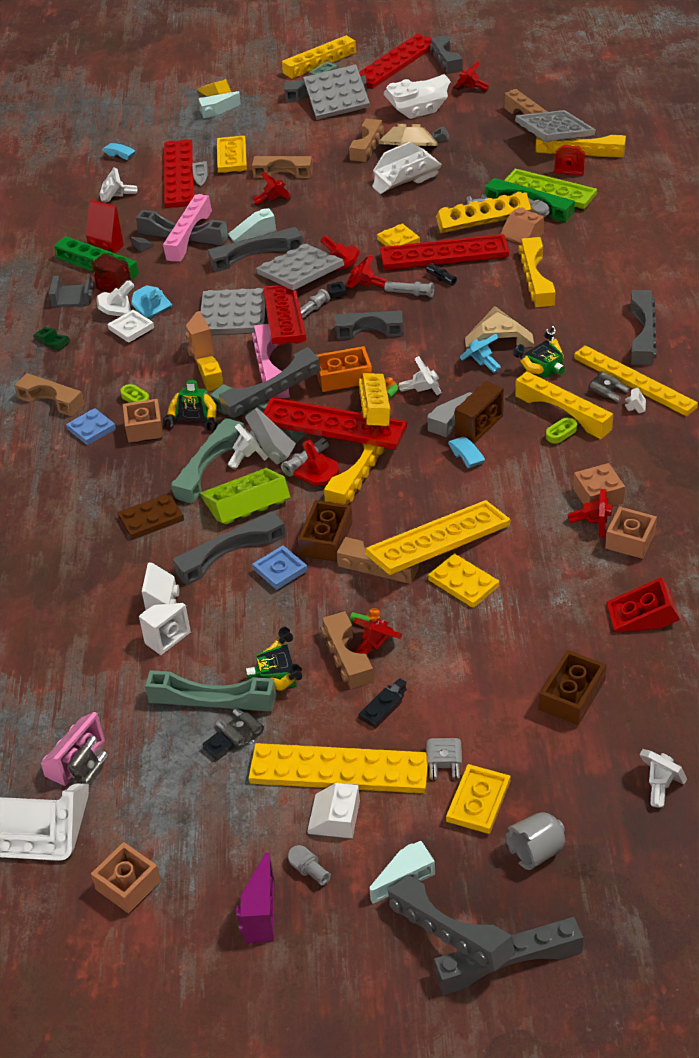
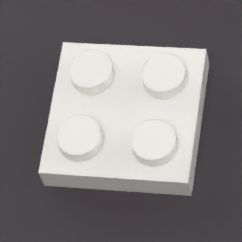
[108,310,154,342]

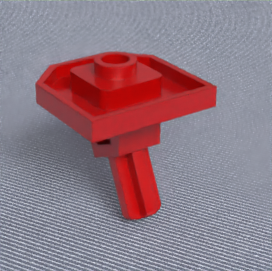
[454,61,489,91]
[554,145,585,176]
[253,171,292,205]
[320,235,360,270]
[345,254,387,289]
[293,440,339,487]
[568,489,612,537]
[353,617,402,655]

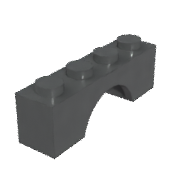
[429,35,463,74]
[336,311,403,340]

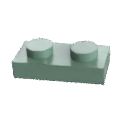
[309,62,338,75]

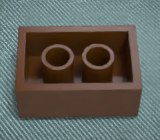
[454,381,504,444]
[298,500,353,562]
[539,650,606,726]

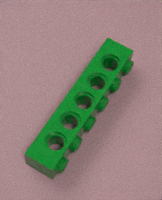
[54,236,139,283]

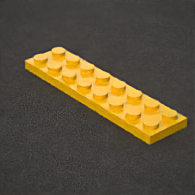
[365,500,511,575]
[249,743,428,794]

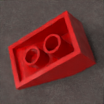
[86,200,124,253]
[606,577,681,633]

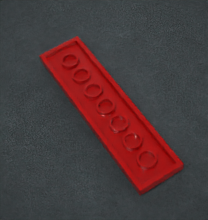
[359,34,431,89]
[164,139,194,208]
[380,234,509,270]
[263,285,306,345]
[263,397,407,450]

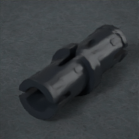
[426,263,457,286]

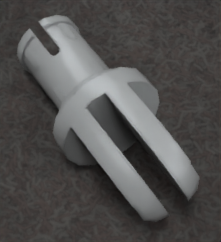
[528,198,550,218]
[288,845,331,886]

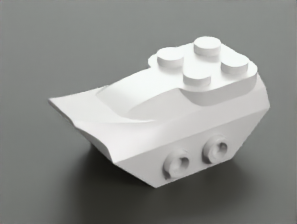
[384,74,450,119]
[372,142,442,194]

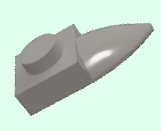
[192,161,209,186]

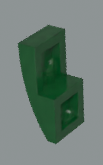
[33,327,70,350]

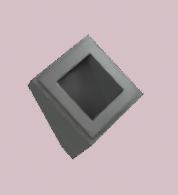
[432,126,449,142]
[131,237,153,252]

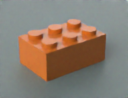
[316,346,372,392]

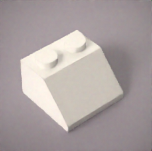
[142,563,179,610]
[139,603,191,655]
[307,783,360,839]

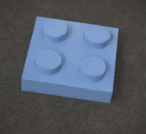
[66,408,116,445]
[252,545,308,590]

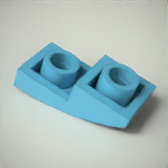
[102,143,136,160]
[448,436,485,468]

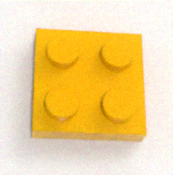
[377,224,420,246]

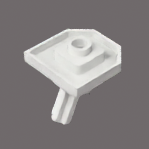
[100,168,137,203]
[96,280,134,316]
[399,356,442,395]
[228,424,268,469]
[640,749,687,808]

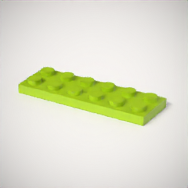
[504,169,597,209]

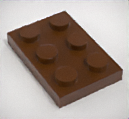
[118,493,184,540]

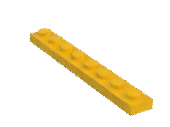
[574,345,698,417]

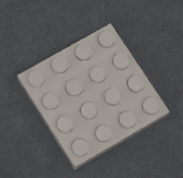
[303,65,370,120]
[515,110,596,142]
[256,244,344,290]
[200,288,266,335]

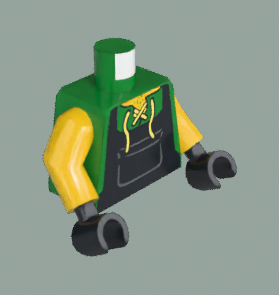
[513,326,565,378]
[163,380,217,431]
[246,626,302,691]

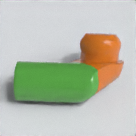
[385,377,398,399]
[350,608,380,622]

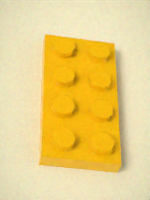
[217,136,247,173]

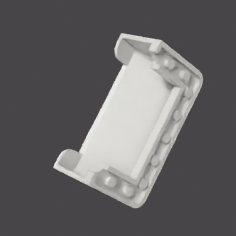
[0,783,89,860]

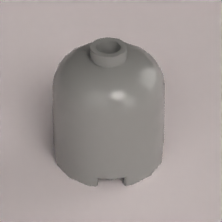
[505,812,565,870]

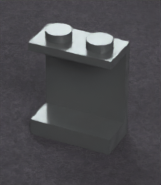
[49,274,95,307]

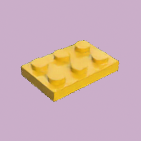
[428,553,499,608]
[446,764,511,834]

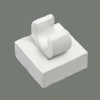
[625,388,646,413]

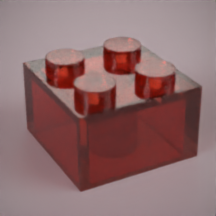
[91,253,131,293]

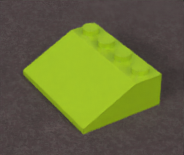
[200,468,290,524]

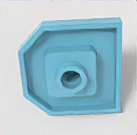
[131,285,172,319]
[460,334,501,373]

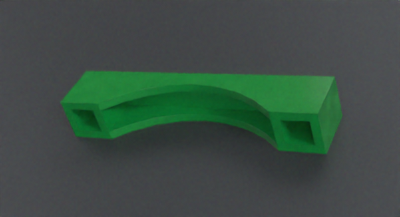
[485,178,575,223]

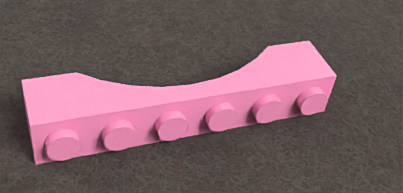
[163,194,212,261]
[252,324,290,401]

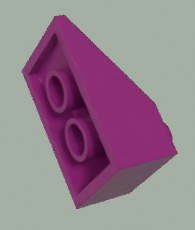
[236,853,274,943]

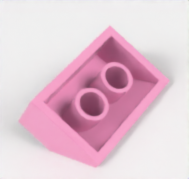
[41,712,105,786]

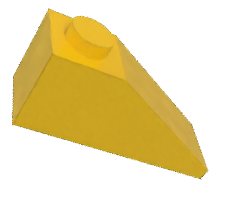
[198,79,231,97]
[196,356,223,392]

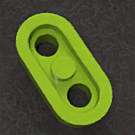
[120,384,150,403]
[546,418,577,444]

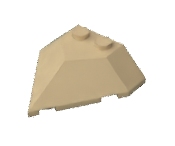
[379,124,438,146]
[465,306,534,350]

